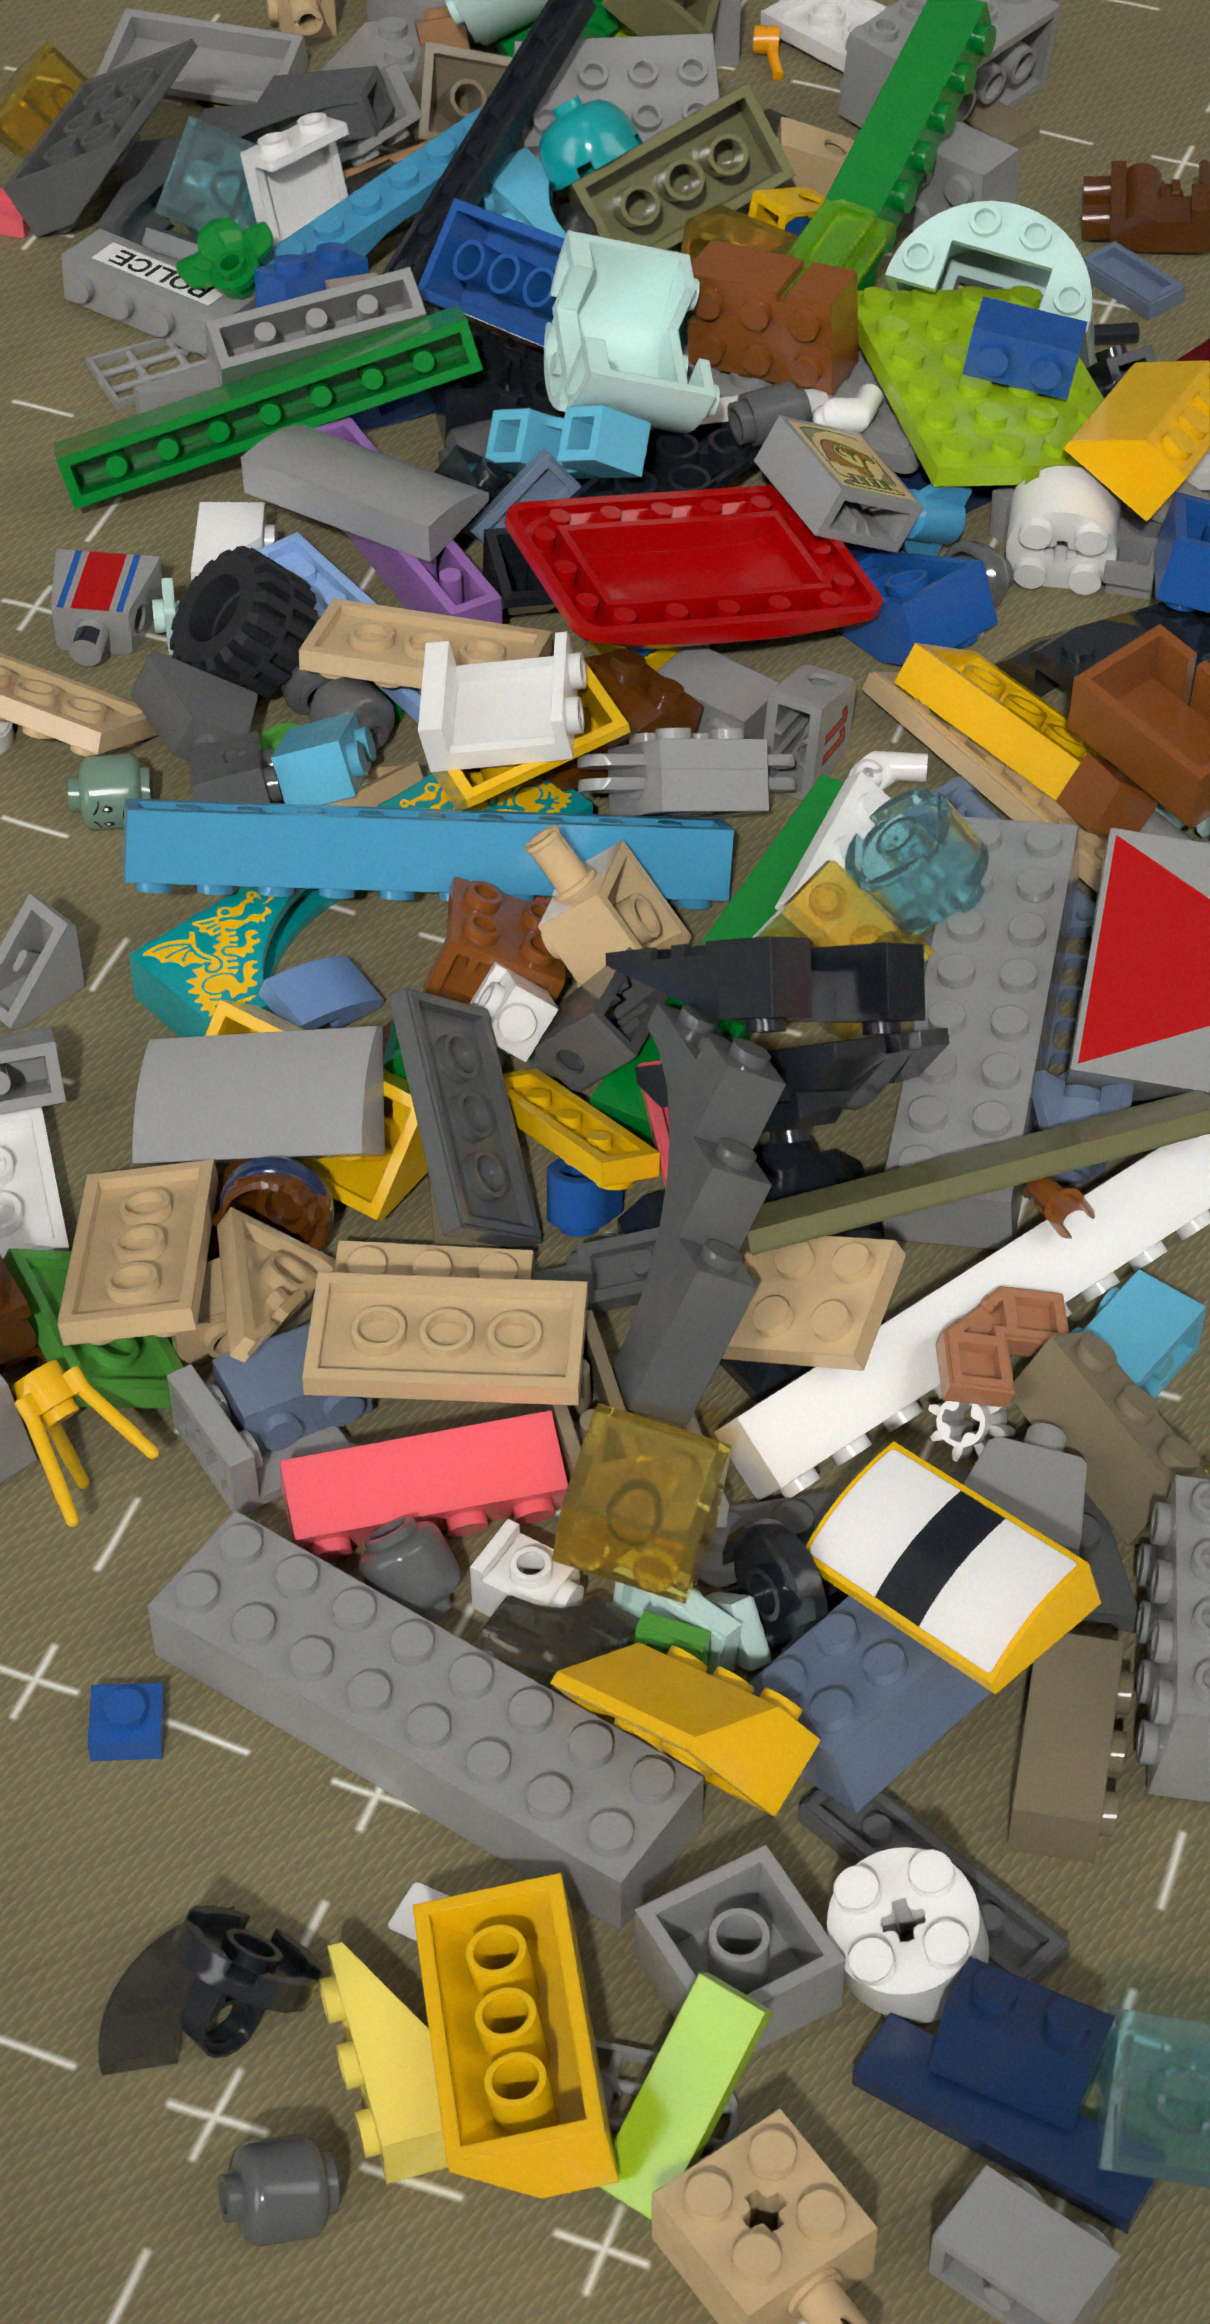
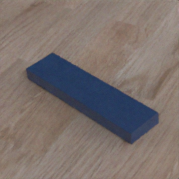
[852,2012,1166,2234]

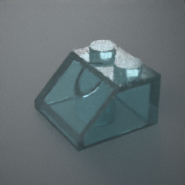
[155,116,257,236]
[1097,2005,1210,2188]

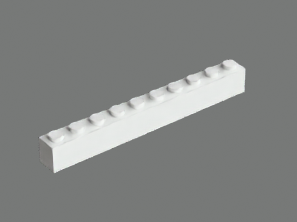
[714,1134,1210,1501]

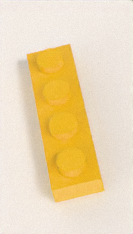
[503,1068,660,1190]

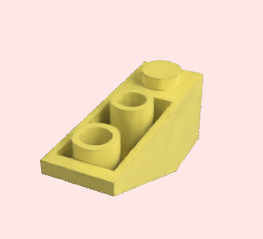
[319,1942,448,2184]

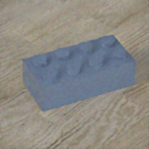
[749,1596,991,1813]

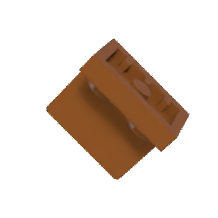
[423,877,566,1004]

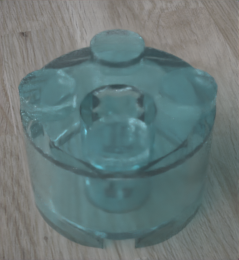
[845,788,989,937]

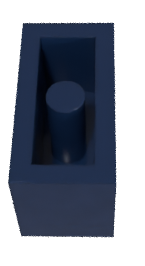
[927,1956,1115,2132]

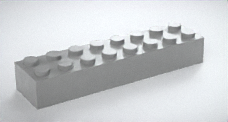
[883,816,1079,1250]
[147,1510,704,1931]

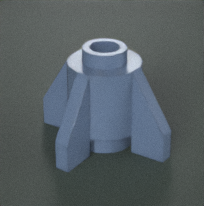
[1032,1070,1134,1184]

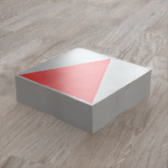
[1066,828,1210,1103]

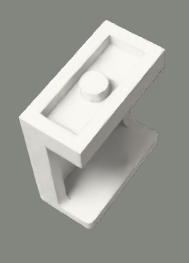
[240,112,349,247]
[418,631,587,772]

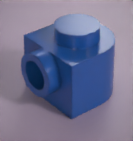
[546,1157,623,1237]

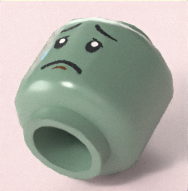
[68,753,153,831]

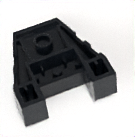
[605,936,926,1035]

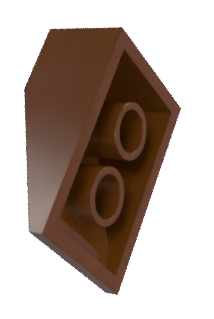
[540,648,704,791]

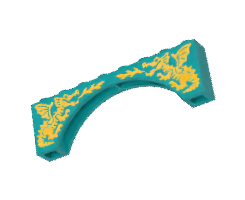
[129,774,593,1037]

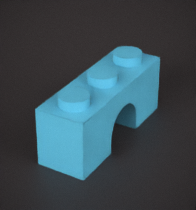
[485,405,651,479]

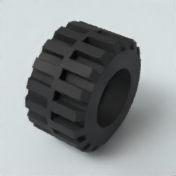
[170,546,317,703]

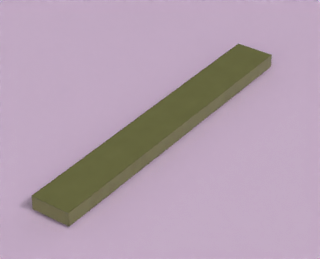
[741,1090,1210,1255]

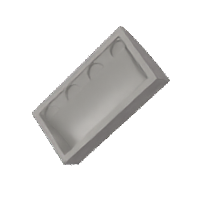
[95,8,309,105]
[241,425,489,563]
[132,1026,385,1166]

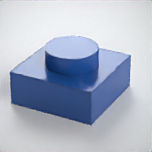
[88,1682,166,1761]

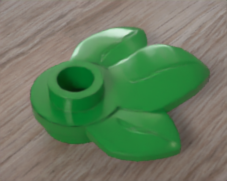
[176,217,274,299]

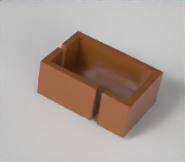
[686,240,858,396]
[1067,624,1210,829]

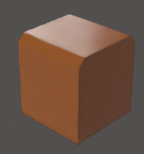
[1056,752,1158,839]

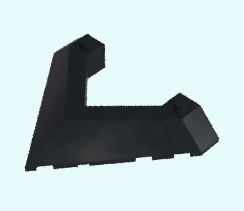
[433,330,762,616]

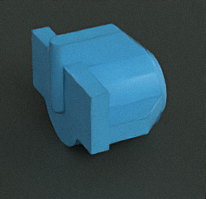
[902,483,972,556]

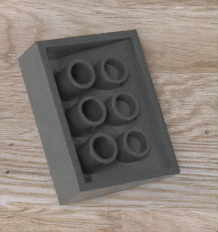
[3,39,198,237]

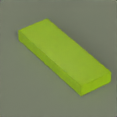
[598,1972,774,2220]

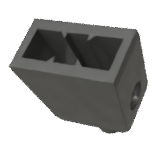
[529,947,669,1092]

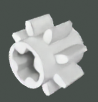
[928,1401,1016,1462]

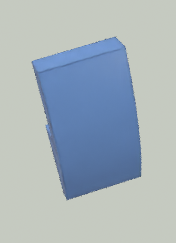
[258,956,384,1030]

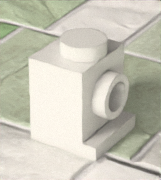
[469,961,559,1062]
[470,1519,584,1644]

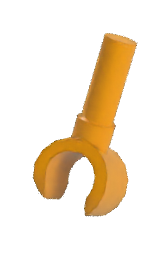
[753,25,784,81]

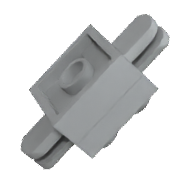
[577,728,796,819]

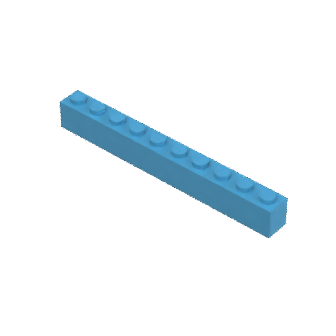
[122,798,734,909]

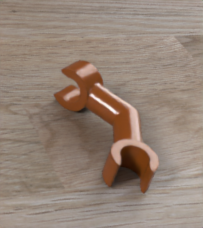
[1020,1176,1095,1239]

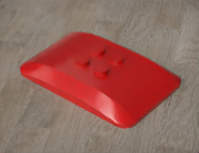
[504,485,883,649]

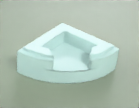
[704,1592,771,1671]

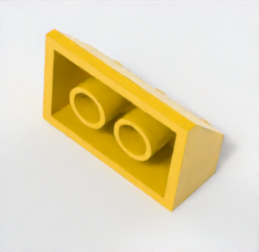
[432,651,631,810]
[550,1643,821,1817]

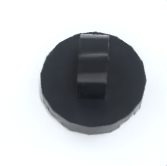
[722,1518,840,1653]
[172,1905,323,2058]

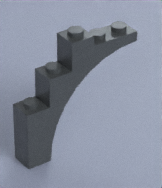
[96,65,393,247]
[612,1003,786,1425]

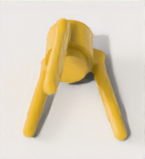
[10,1359,159,1527]

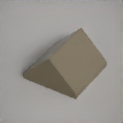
[410,42,513,142]

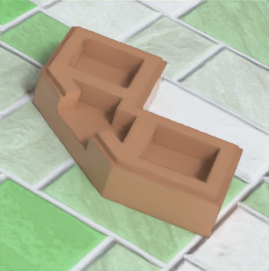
[936,1286,1069,1408]

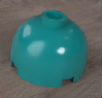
[539,95,643,192]

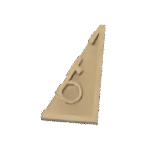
[217,1207,336,1363]

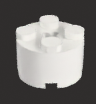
[1006,466,1121,595]
[827,1847,989,2024]

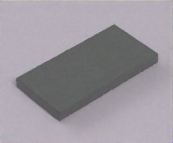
[388,988,542,1250]

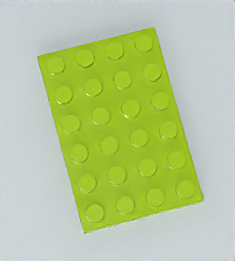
[857,285,1104,487]

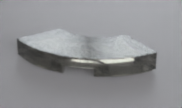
[475,1595,640,1672]
[98,1906,235,2076]

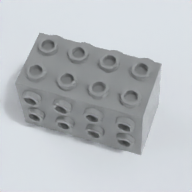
[838,0,1061,128]
[513,33,719,201]
[1136,1475,1210,1802]

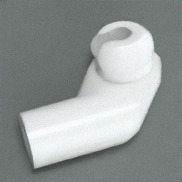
[812,384,883,433]
[849,751,928,791]

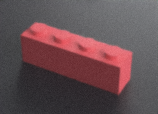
[280,1410,569,1562]

